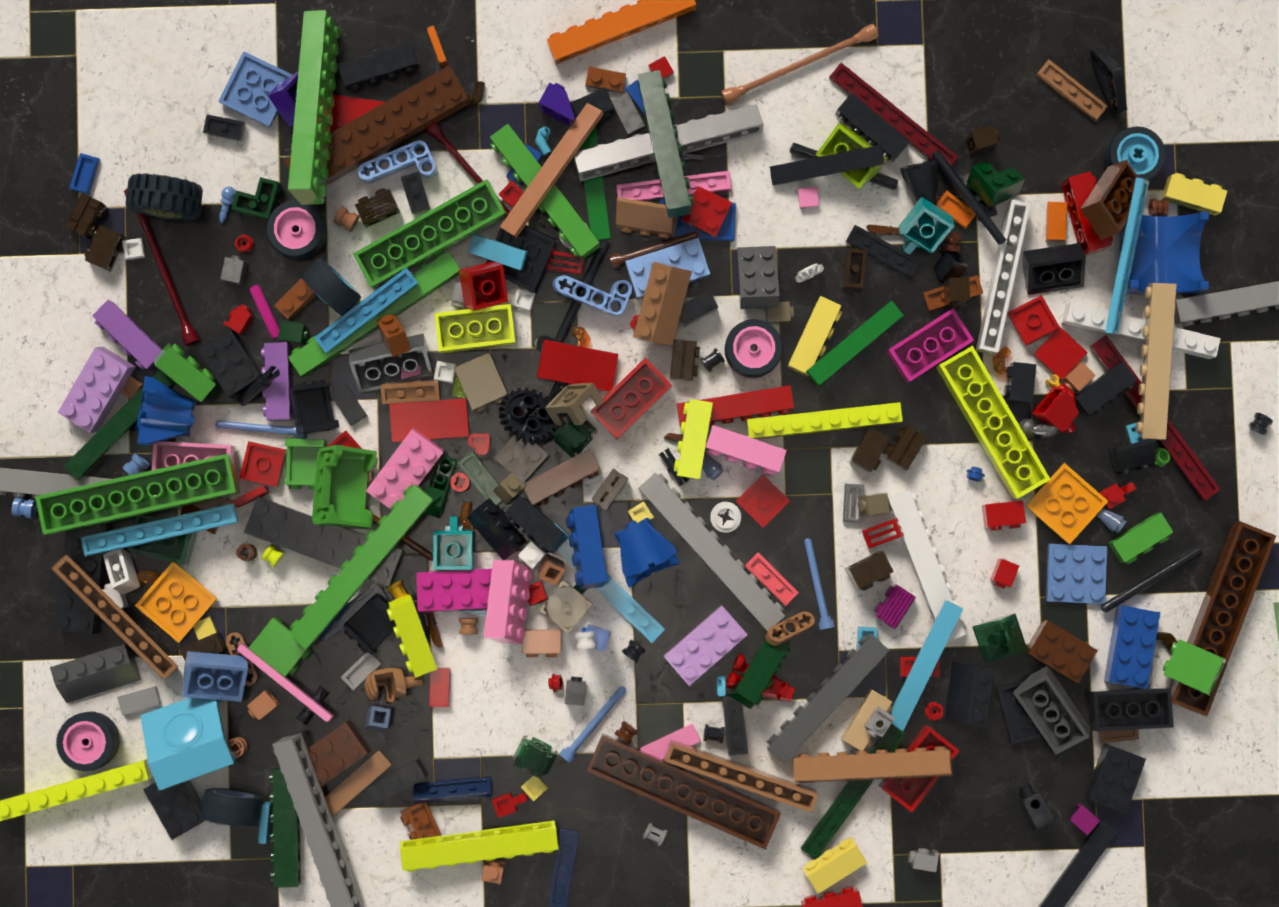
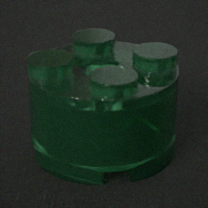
[553,416,598,458]
[513,735,558,778]

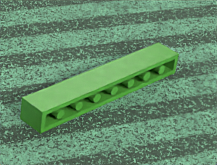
[490,124,601,260]

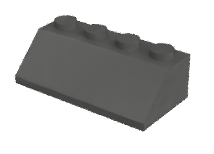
[349,333,434,394]
[50,644,141,703]
[1013,666,1090,755]

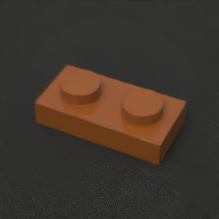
[585,66,626,94]

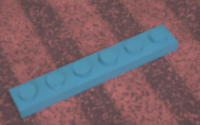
[314,268,419,353]

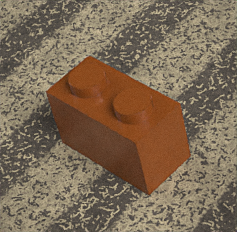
[274,278,317,322]
[376,314,411,357]

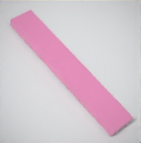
[616,171,732,201]
[237,644,335,722]

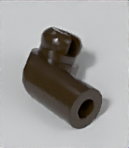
[467,81,485,106]
[1156,631,1178,651]

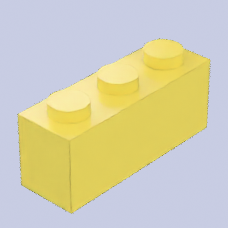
[1161,173,1227,216]
[802,837,867,894]

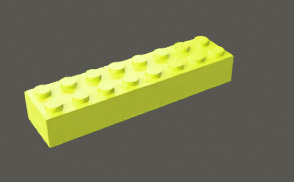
[936,346,1051,499]

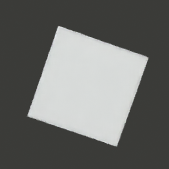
[122,238,145,260]
[512,288,536,312]
[434,361,456,383]

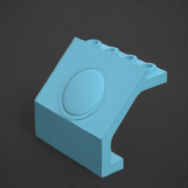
[140,698,236,790]

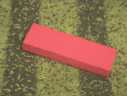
[745,552,799,607]

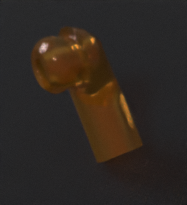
[572,326,590,348]
[992,346,1012,375]
[459,502,476,531]
[137,570,158,585]

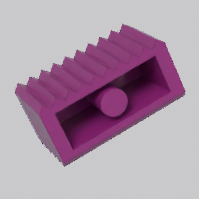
[874,584,916,629]

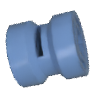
[123,453,150,475]
[12,497,37,519]

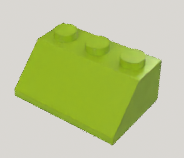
[816,123,888,189]

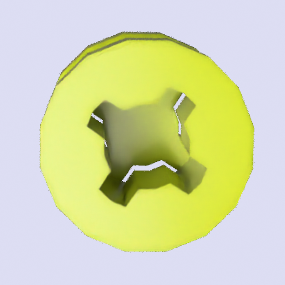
[261,543,285,568]

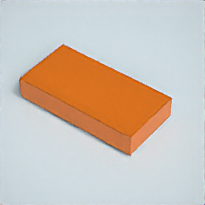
[427,25,448,68]
[937,191,975,229]
[1046,202,1067,241]

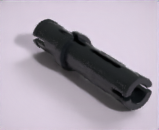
[236,366,280,406]

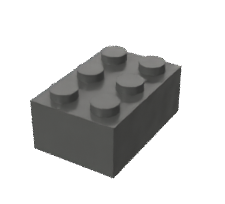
[736,246,780,309]

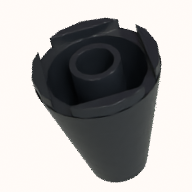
[900,160,938,206]

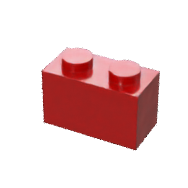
[982,500,1026,531]

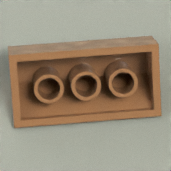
[633,261,692,346]

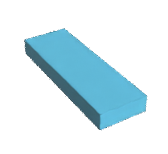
[468,234,528,270]

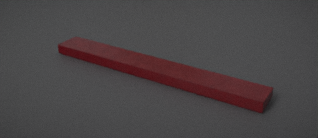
[829,62,959,169]

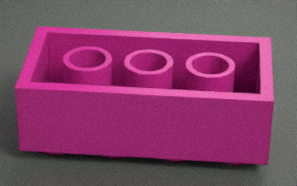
[886,308,974,384]
[417,569,492,613]

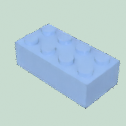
[625,238,710,300]

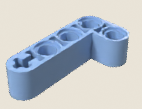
[358,140,437,183]
[552,275,632,316]

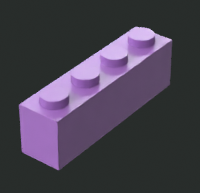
[92,299,162,371]
[261,342,293,421]

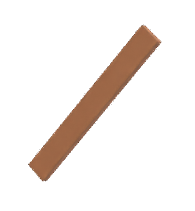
[500,103,604,238]

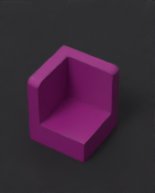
[1070,803,1100,835]

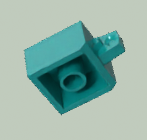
[899,197,954,255]
[433,516,474,570]

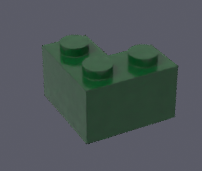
[966,160,1025,207]
[231,177,283,221]

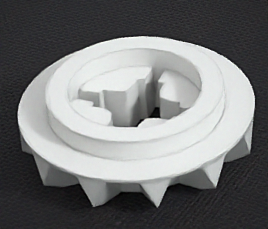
[795,263,824,283]
[710,502,741,532]

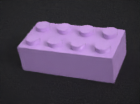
[57,346,135,433]
[663,605,747,686]

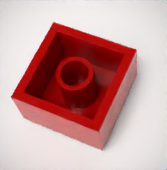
[459,261,508,311]

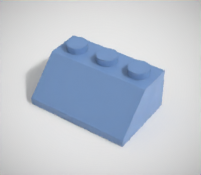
[182,651,248,702]

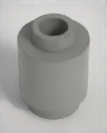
[450,280,466,309]

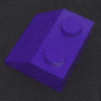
[268,71,299,127]
[538,82,575,127]

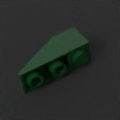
[423,455,458,518]

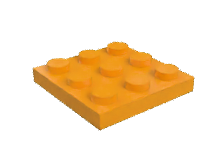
[1025,463,1108,544]
[135,561,218,643]

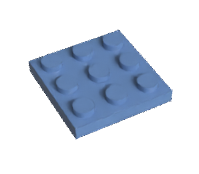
[218,51,292,128]
[1046,544,1107,604]

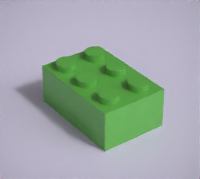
[154,343,216,402]

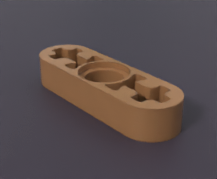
[765,611,815,646]
[226,632,259,686]

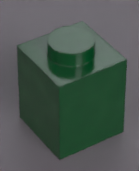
[278,320,309,345]

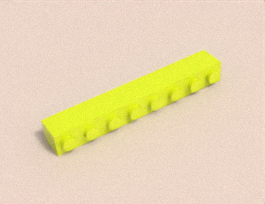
[746,402,903,439]
[0,759,153,821]
[400,821,558,872]

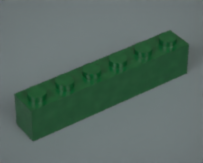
[269,768,301,888]

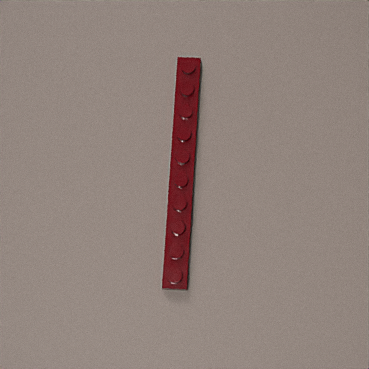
[1089,335,1221,501]

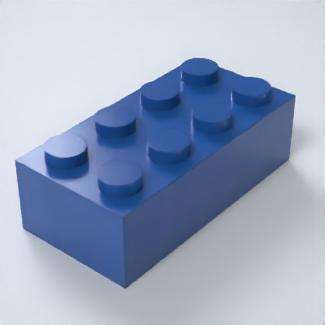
[566,505,607,590]
[1104,605,1161,689]

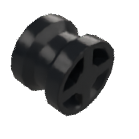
[1248,412,1273,435]
[622,639,646,663]

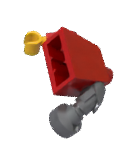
[1019,374,1079,439]

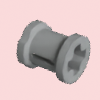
[643,822,667,846]

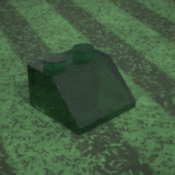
[972,613,1028,663]

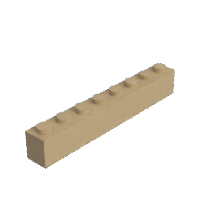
[1136,283,1176,439]

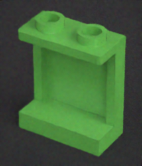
[284,438,327,490]
[249,617,312,677]
[1163,639,1226,696]

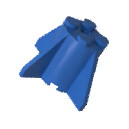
[134,376,196,445]
[614,518,680,588]

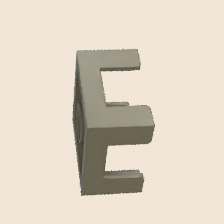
[545,383,604,426]
[539,580,593,635]

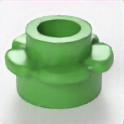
[1154,448,1170,467]

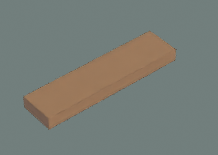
[1036,60,1108,122]
[325,750,392,816]

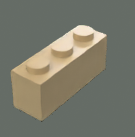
[841,689,893,751]

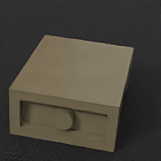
[454,353,508,413]

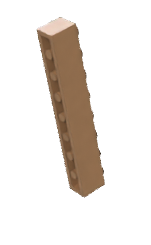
[51,555,178,680]
[664,739,819,813]
[793,747,953,783]

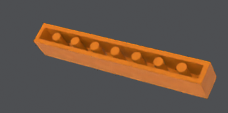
[547,0,696,65]

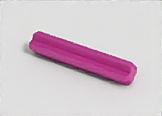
[250,285,280,339]

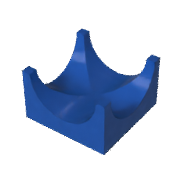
[1119,212,1209,295]

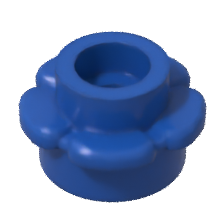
[966,466,985,482]

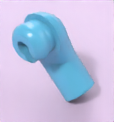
[535,126,552,156]

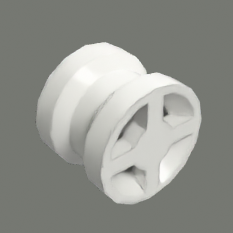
[575,631,596,649]

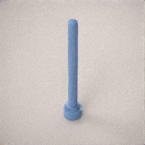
[215,421,308,439]
[804,538,835,630]
[559,686,626,764]

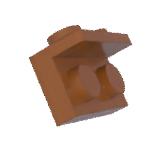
[400,803,441,840]

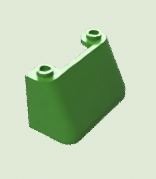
[312,445,378,529]

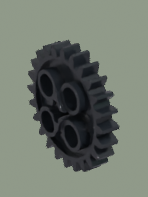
[498,387,558,445]

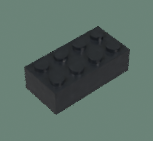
[1088,688,1174,731]

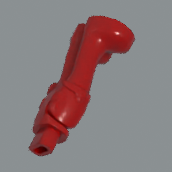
[725,654,795,702]

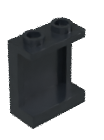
[289,380,340,435]
[343,593,396,655]

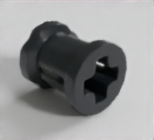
[700,348,725,372]
[703,724,725,743]

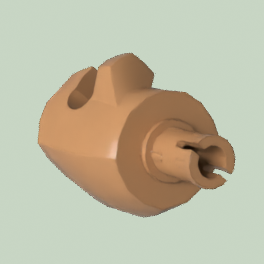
[364,667,423,704]

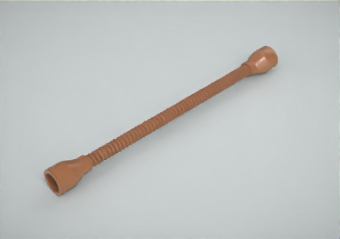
[721,24,879,105]

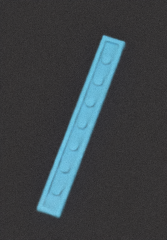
[1105,178,1149,334]
[81,503,239,556]
[554,523,665,643]
[878,600,963,738]

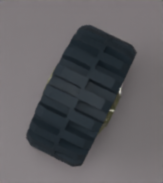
[125,173,203,221]

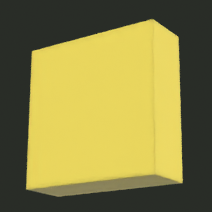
[628,501,654,523]
[193,616,218,640]
[521,773,548,801]

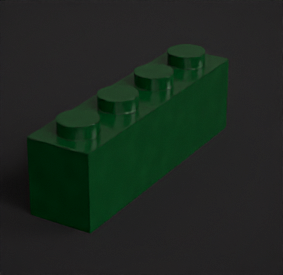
[731,633,791,710]

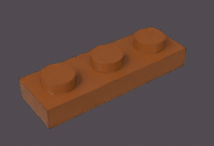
[922,275,984,312]

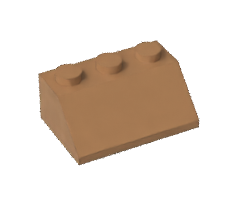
[616,197,678,240]

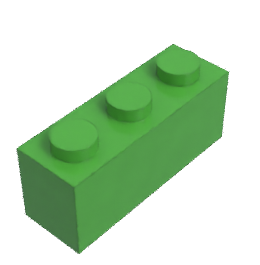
[1108,513,1173,564]

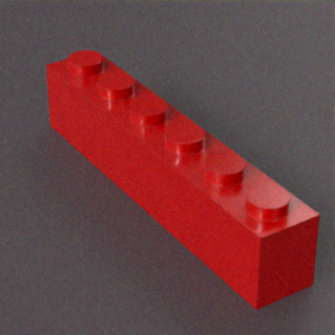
[676,385,794,428]

